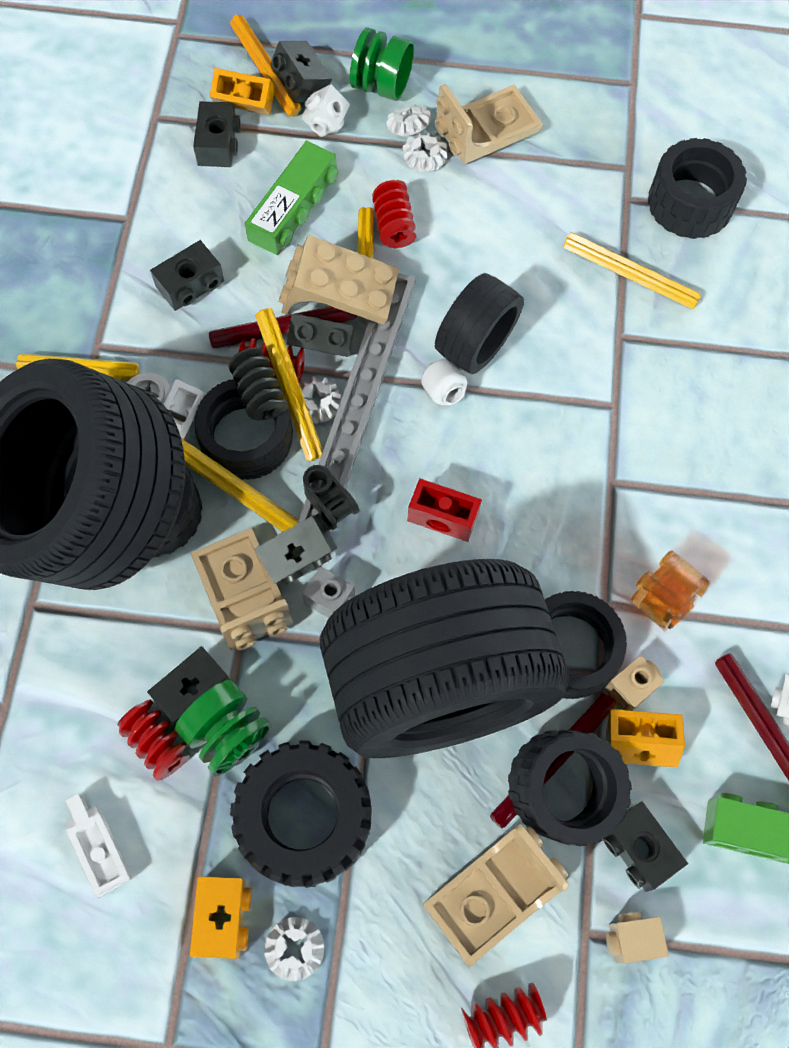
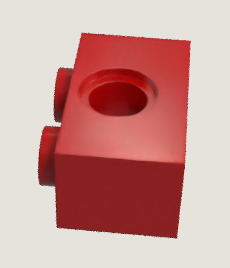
[407,478,482,542]

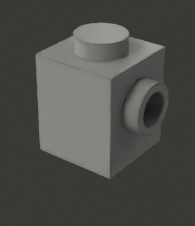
[302,566,355,618]

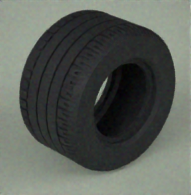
[0,358,185,590]
[320,559,570,758]

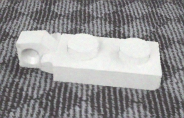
[65,793,132,898]

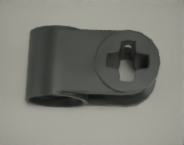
[303,465,360,531]

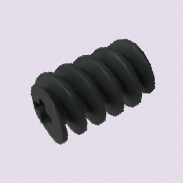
[228,347,289,421]

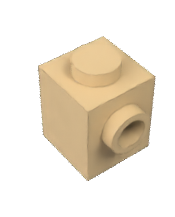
[604,655,665,711]
[606,912,669,963]

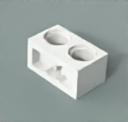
[164,379,206,440]

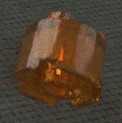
[631,550,711,632]

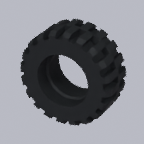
[230,740,372,888]

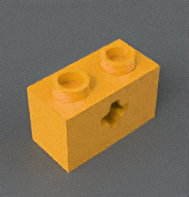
[209,67,275,116]
[606,709,685,768]
[189,877,252,959]

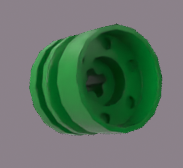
[349,27,414,101]
[175,680,272,777]

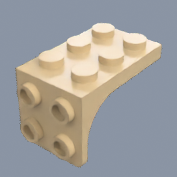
[435,84,543,164]
[278,235,399,325]
[190,528,293,650]
[423,824,569,968]

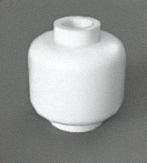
[421,359,467,405]

